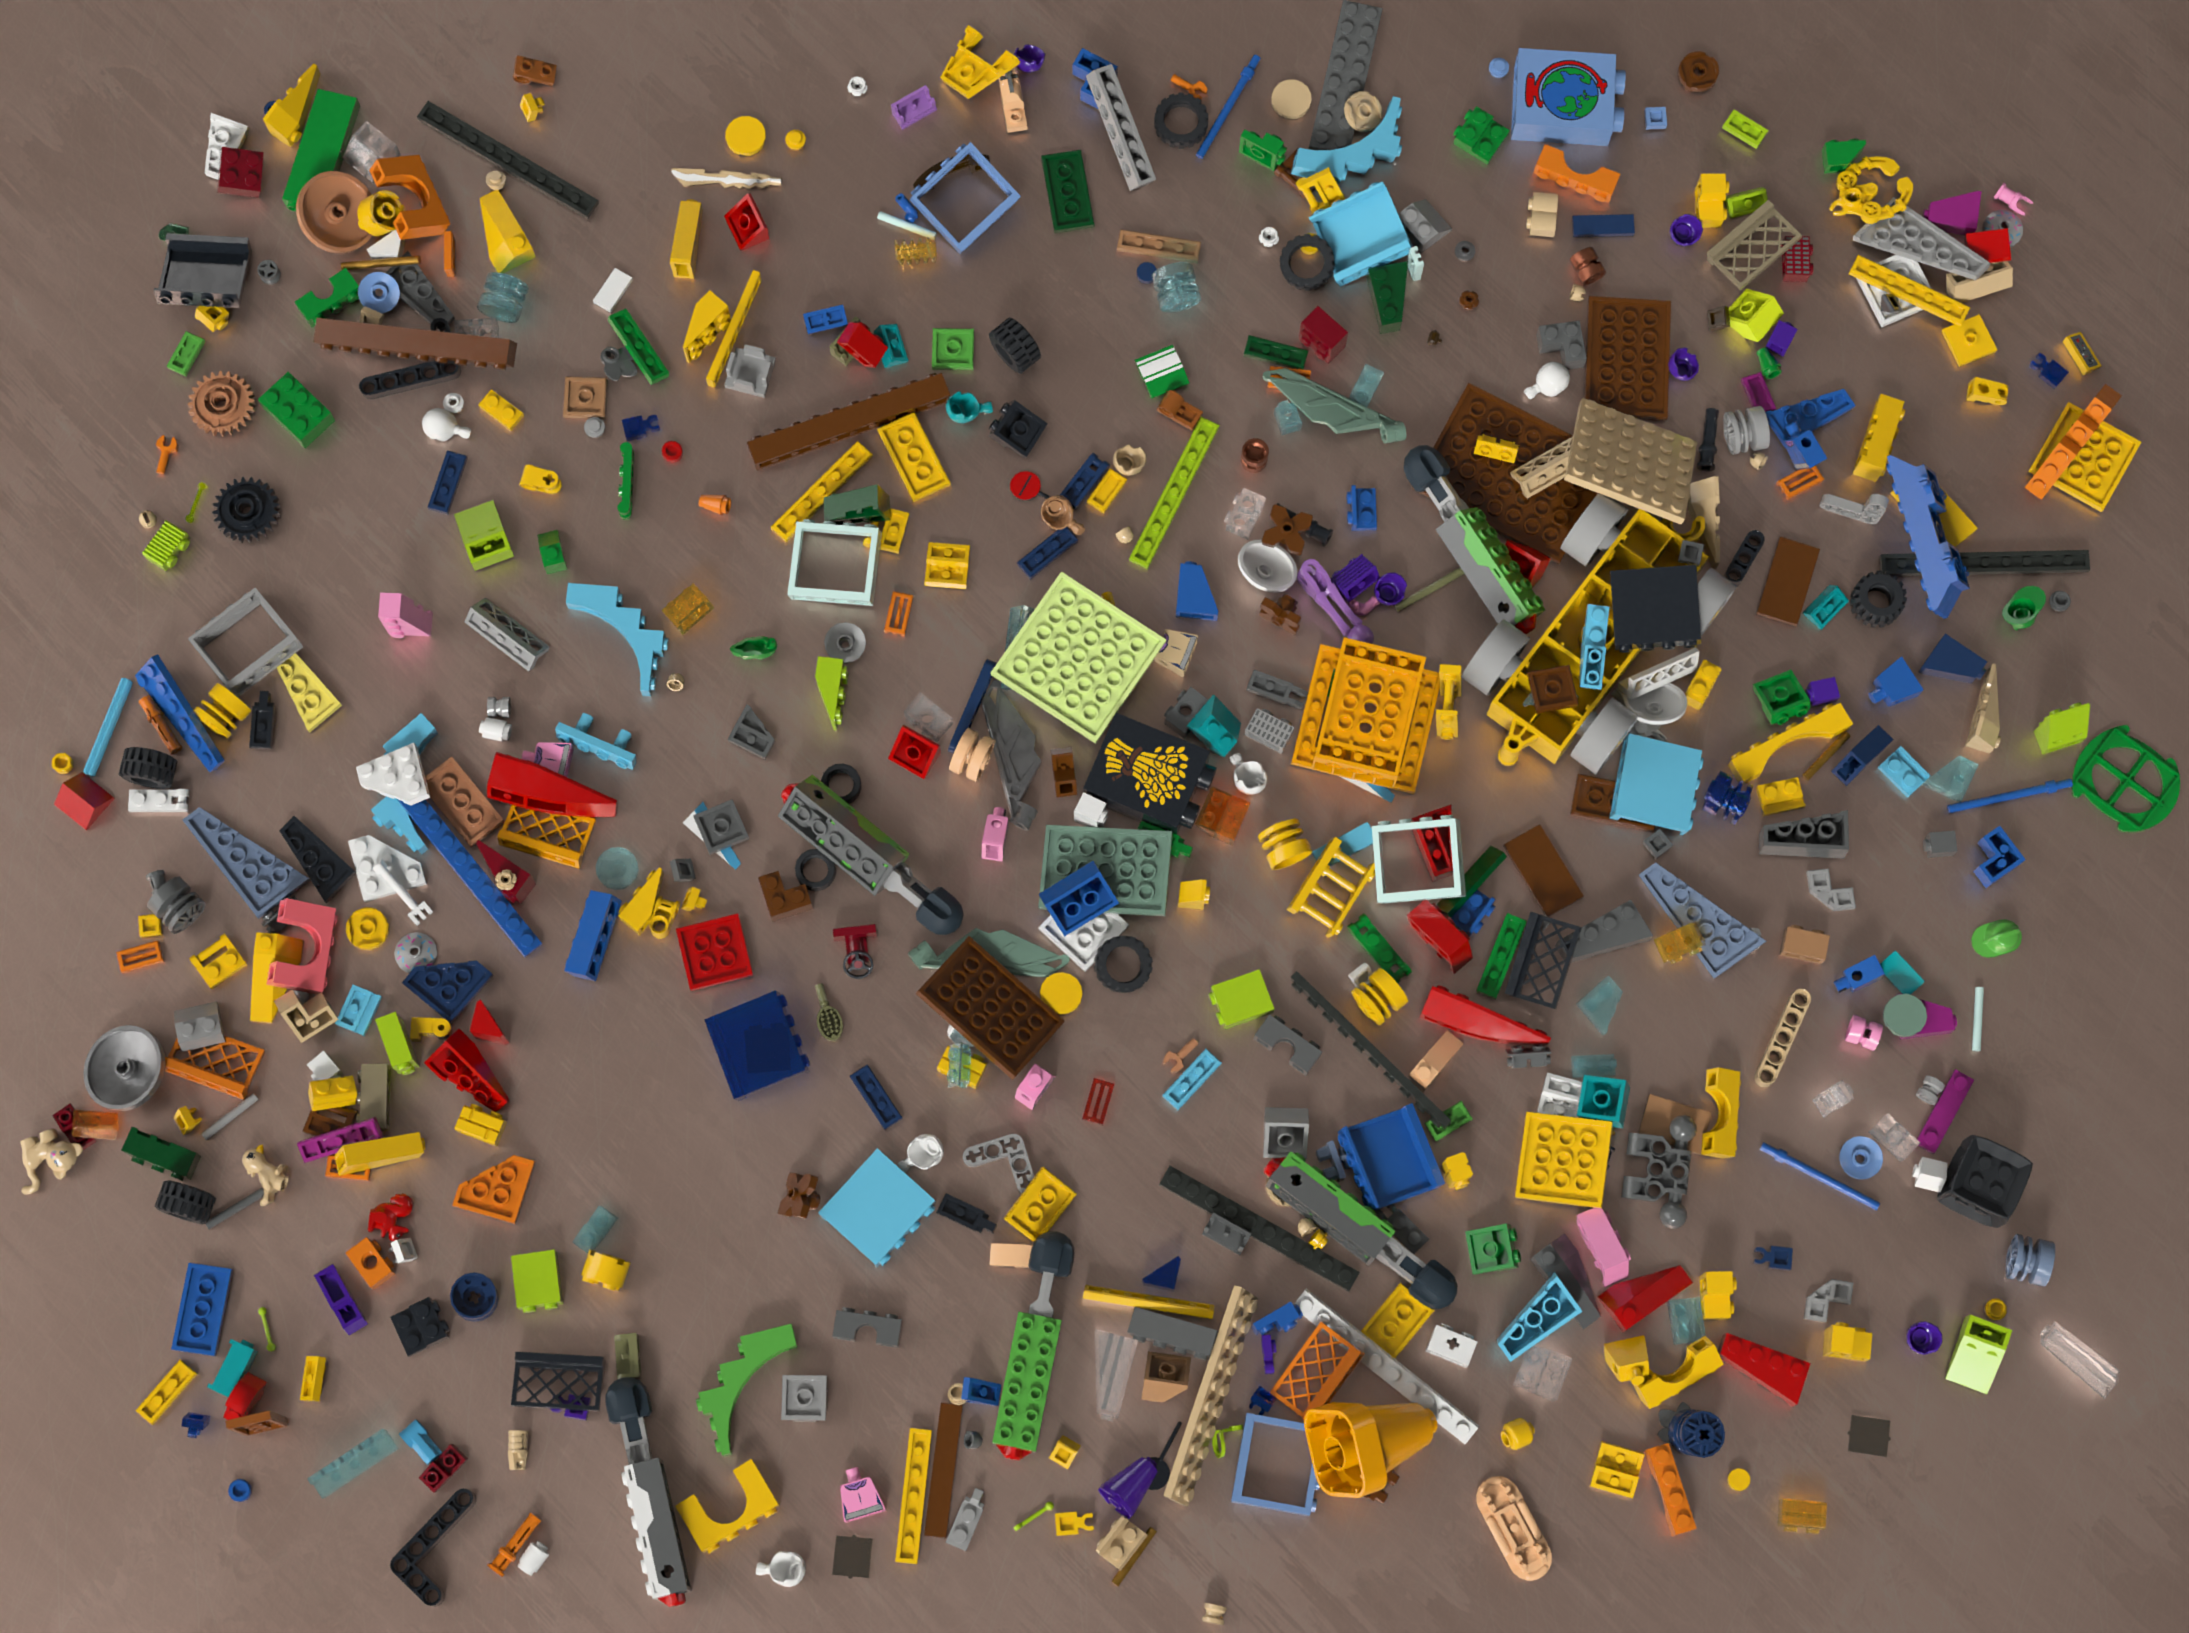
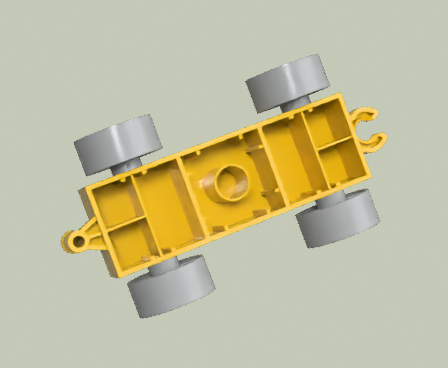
[1462,493,1737,774]

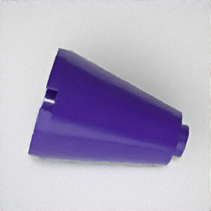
[1098,1457,1158,1519]

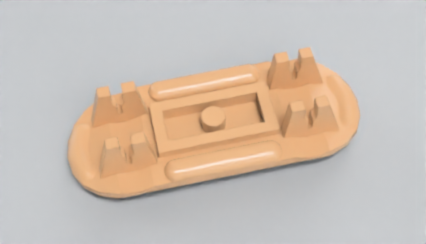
[1476,1477,1552,1581]

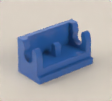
[803,305,848,334]

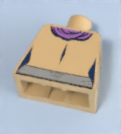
[1154,629,1198,677]

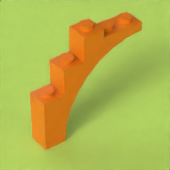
[2025,384,2122,500]

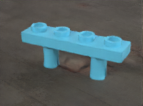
[555,713,636,770]

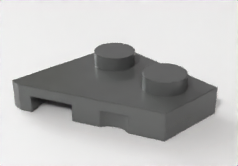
[728,705,775,760]

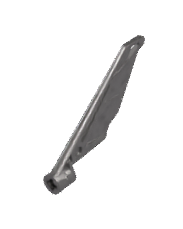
[981,680,1042,831]

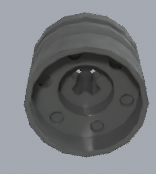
[147,876,206,934]

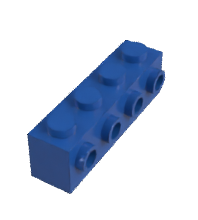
[564,890,622,981]

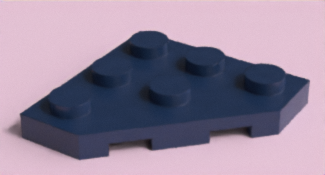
[402,960,494,1024]

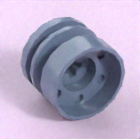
[2005,1234,2055,1287]

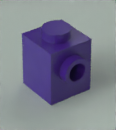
[1766,320,1798,357]
[1805,677,1840,707]

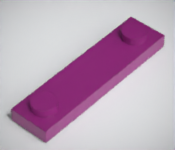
[1914,1069,1974,1154]
[297,1117,384,1163]

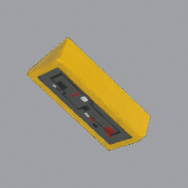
[2063,332,2102,376]

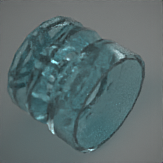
[1151,262,1201,313]
[477,272,529,323]

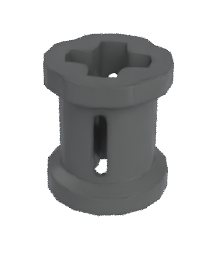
[146,870,166,895]

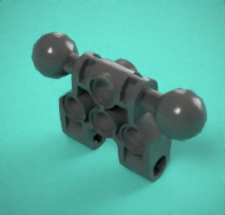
[1621,1115,1697,1229]

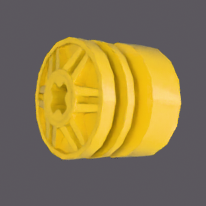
[193,683,251,738]
[1258,818,1313,870]
[1351,968,1408,1025]

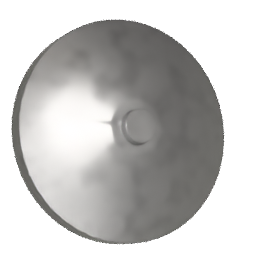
[84,1025,165,1111]

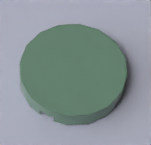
[1883,994,1927,1037]

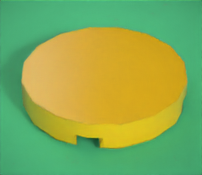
[725,116,766,156]
[346,907,389,950]
[1040,972,1083,1016]

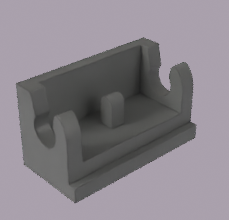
[1202,1212,1251,1256]

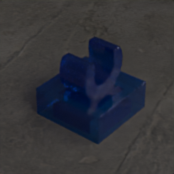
[1249,1386,1277,1415]
[181,1412,210,1438]

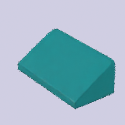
[873,324,909,368]
[1803,585,1849,630]
[1880,951,1925,995]

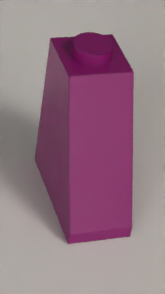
[1922,191,1982,236]
[1894,993,1957,1040]

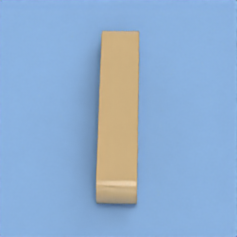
[1754,989,1811,1088]

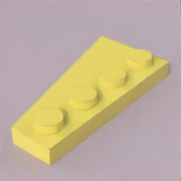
[277,653,342,733]

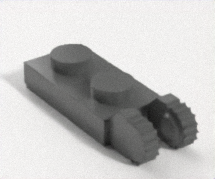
[1246,670,1308,709]
[1374,1204,1429,1254]

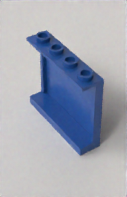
[1338,1103,1445,1211]

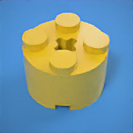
[357,190,406,236]
[581,1249,631,1291]

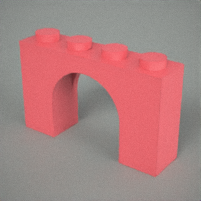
[266,898,337,994]

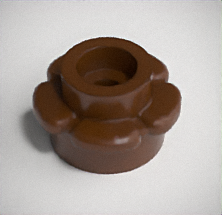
[1459,290,1479,310]

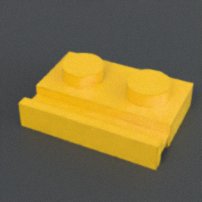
[1756,777,1806,817]

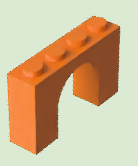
[369,154,451,240]

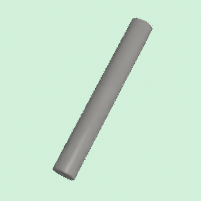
[201,1093,259,1140]

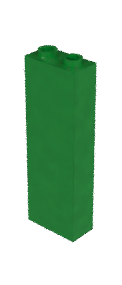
[282,89,360,212]

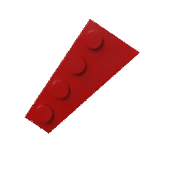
[1718,1333,1811,1407]

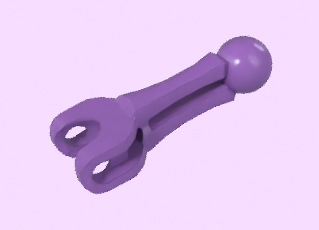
[1297,559,1374,644]

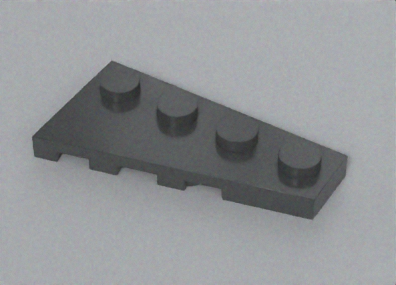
[386,251,455,332]

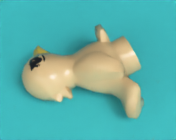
[242,1144,289,1206]

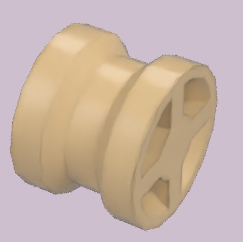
[1202,1603,1227,1625]

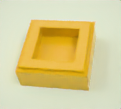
[138,914,163,938]

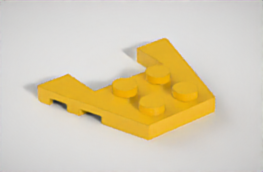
[940,25,1021,99]

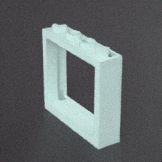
[787,519,882,606]
[1372,815,1466,904]

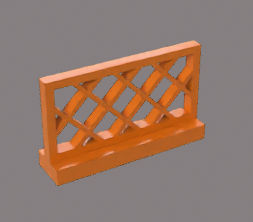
[165,1036,265,1100]
[1270,1322,1365,1419]

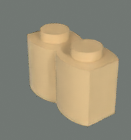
[1526,192,1558,237]

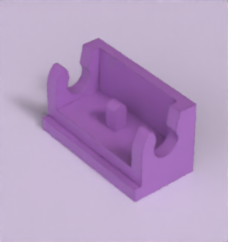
[891,85,937,130]

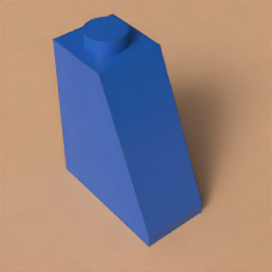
[1176,561,1218,621]

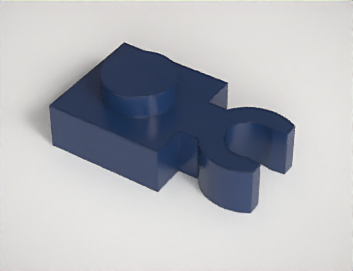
[1753,1246,1793,1271]

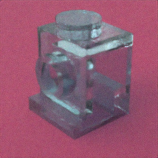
[1274,400,1302,436]

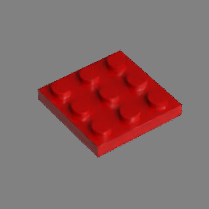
[676,913,753,991]

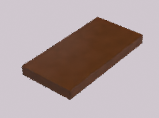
[1756,537,1820,627]
[1570,774,1655,832]
[1503,824,1584,917]

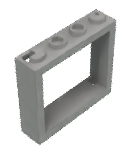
[188,588,303,697]

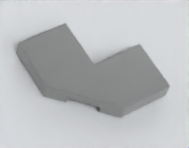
[1806,868,1856,911]
[1804,1279,1854,1323]

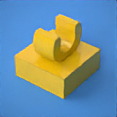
[520,93,545,122]
[681,887,707,911]
[173,1106,202,1136]

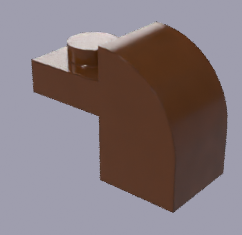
[1051,747,1078,798]

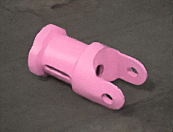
[1994,183,2033,216]

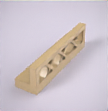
[1510,437,1573,499]

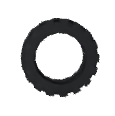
[1154,93,1208,149]
[1280,234,1335,291]
[1094,936,1153,993]

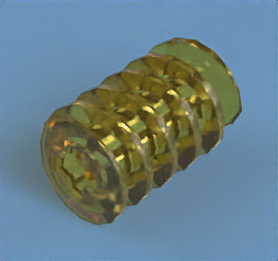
[894,237,937,266]

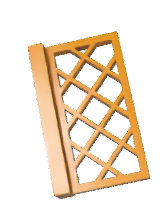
[497,805,596,869]

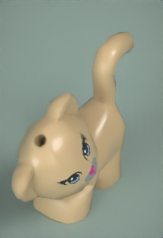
[20,1129,83,1195]

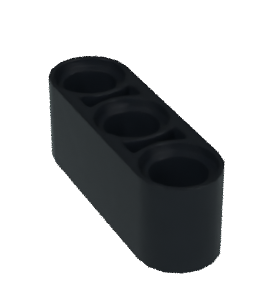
[1724,530,1765,587]

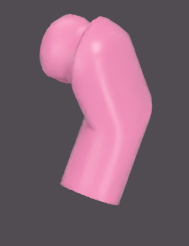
[1348,596,1380,616]

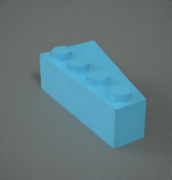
[1496,1272,1582,1362]

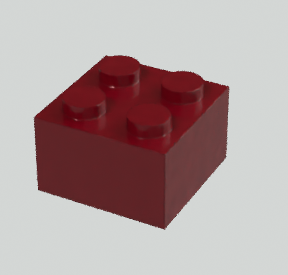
[217,147,264,198]
[1299,306,1348,364]

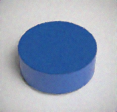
[228,1479,252,1502]

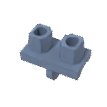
[1316,1140,1351,1182]

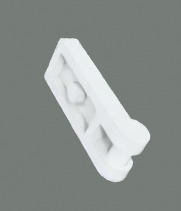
[128,789,189,812]

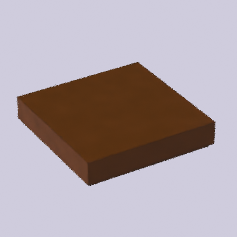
[1527,665,1579,714]

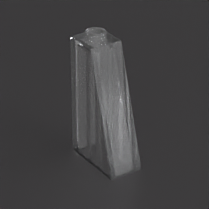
[2040,1321,2120,1399]
[1094,1329,1138,1422]

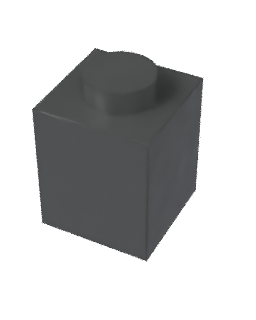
[1923,831,1958,858]

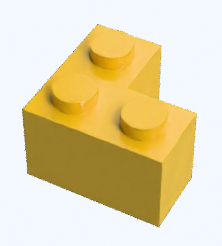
[1695,174,1729,228]
[1699,1271,1737,1320]
[1822,1322,1872,1361]

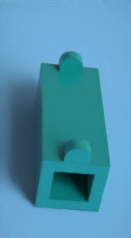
[207,1339,258,1397]

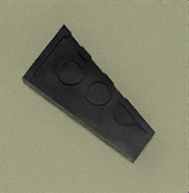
[279,816,356,903]

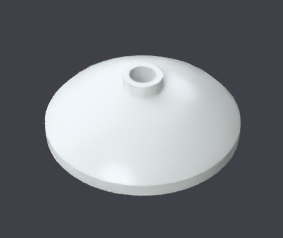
[1238,540,1297,593]
[1623,683,1687,725]

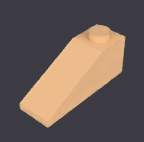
[1407,1030,1464,1093]

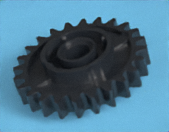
[212,477,281,543]

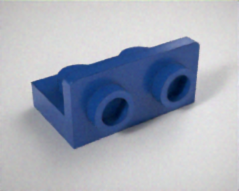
[1346,485,1377,531]
[1451,890,1496,937]

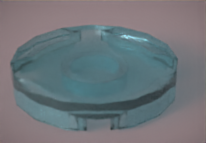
[596,847,639,890]

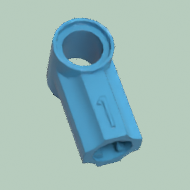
[399,1419,443,1465]

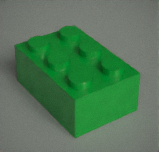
[258,372,335,449]

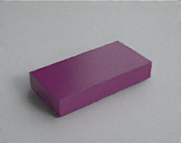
[1741,372,1776,412]

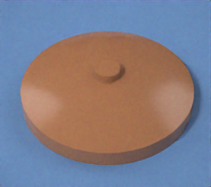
[296,171,372,254]

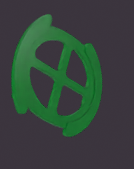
[2071,725,2180,832]

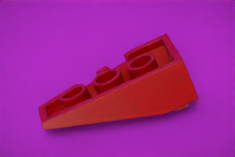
[424,1028,509,1112]
[1597,1265,1693,1333]

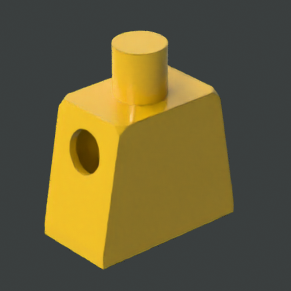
[1604,1335,1649,1385]

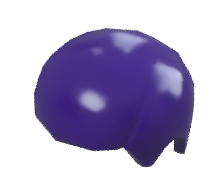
[1014,44,1046,73]
[1669,214,1703,247]
[1668,347,1699,381]
[1374,572,1407,606]
[1906,1321,1942,1355]

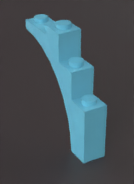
[1291,96,1402,185]
[566,583,669,696]
[371,713,438,854]

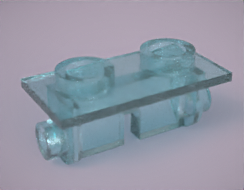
[947,1043,971,1088]
[1571,1054,1617,1078]

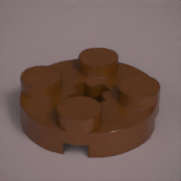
[1678,51,1719,92]

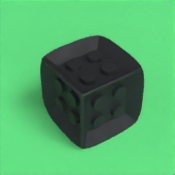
[1937,1135,2033,1228]

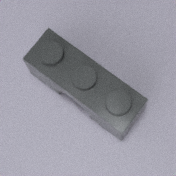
[1254,1015,1322,1076]
[832,1307,902,1348]

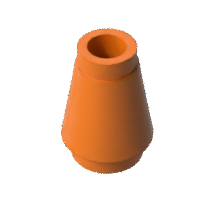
[699,495,731,515]

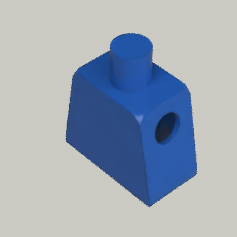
[1868,657,1924,707]

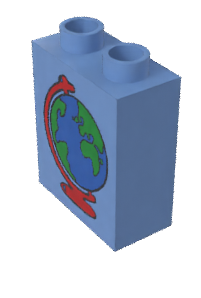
[1511,48,1626,146]

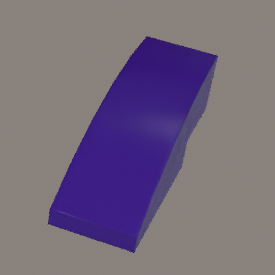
[314,1264,368,1335]

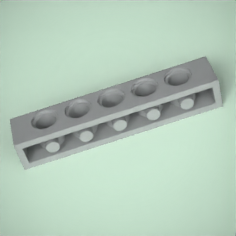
[1086,64,1156,191]

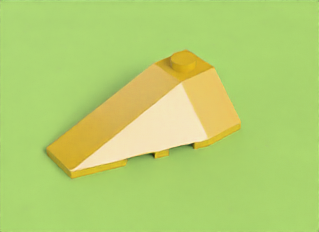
[263,63,321,147]
[480,190,535,276]
[250,932,304,1023]

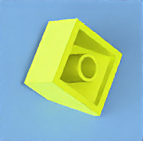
[1729,288,1784,342]

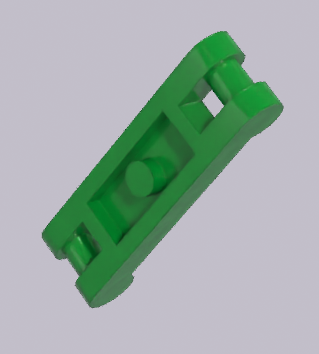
[617,442,634,520]
[1347,913,1412,983]

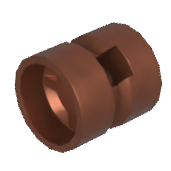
[1570,247,1606,285]
[1241,438,1269,473]

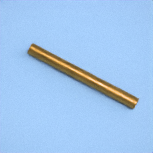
[341,255,421,270]

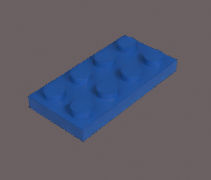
[171,1263,233,1357]

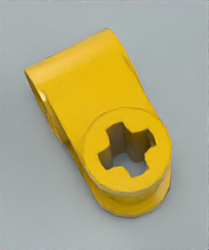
[519,465,562,494]
[649,895,680,939]

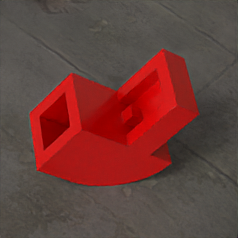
[223,1372,267,1420]

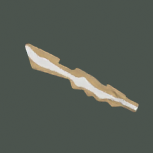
[671,168,782,190]

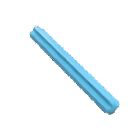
[83,678,133,777]

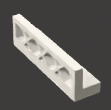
[1618,648,1699,700]

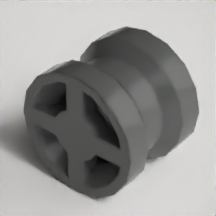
[257,260,281,285]

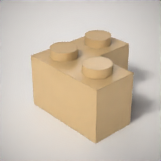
[274,989,338,1043]

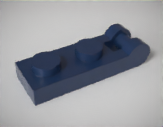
[1060,452,1110,509]

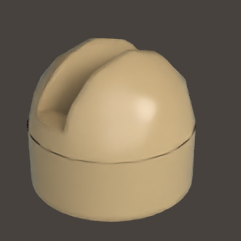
[1569,284,1586,301]
[1750,452,1768,470]
[139,510,157,528]
[1115,526,1133,544]
[667,673,684,691]
[1298,1218,1317,1237]

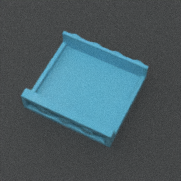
[1309,181,1413,287]
[1610,733,1704,835]
[818,1148,936,1267]

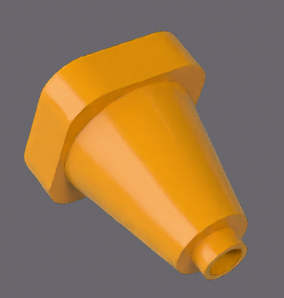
[1304,1402,1437,1498]

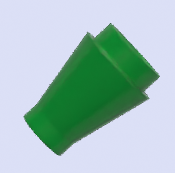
[1756,347,1782,379]

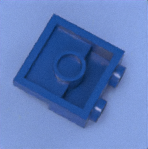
[1251,1302,1303,1335]

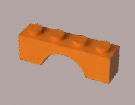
[1534,144,1620,203]
[1644,1443,1697,1536]

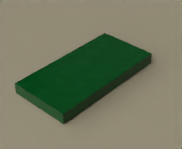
[1041,150,1095,233]

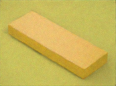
[135,1359,198,1425]

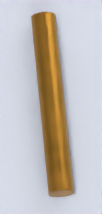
[1802,731,1851,781]
[1111,1527,1157,1587]

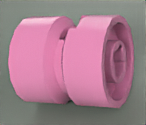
[1845,1015,1883,1051]

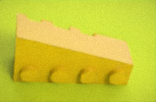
[1852,394,1905,482]

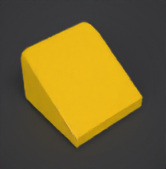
[1049,1435,1081,1469]

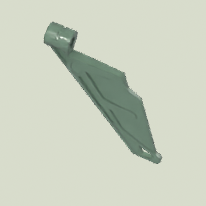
[1262,368,1407,444]
[908,928,1070,978]

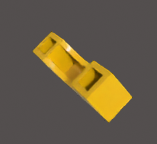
[1701,1067,1741,1159]
[1634,1336,1724,1409]

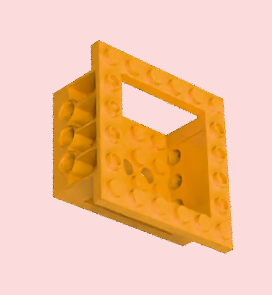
[1291,637,1440,794]

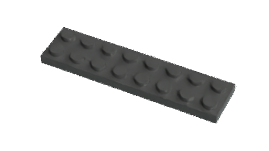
[1309,0,1383,150]

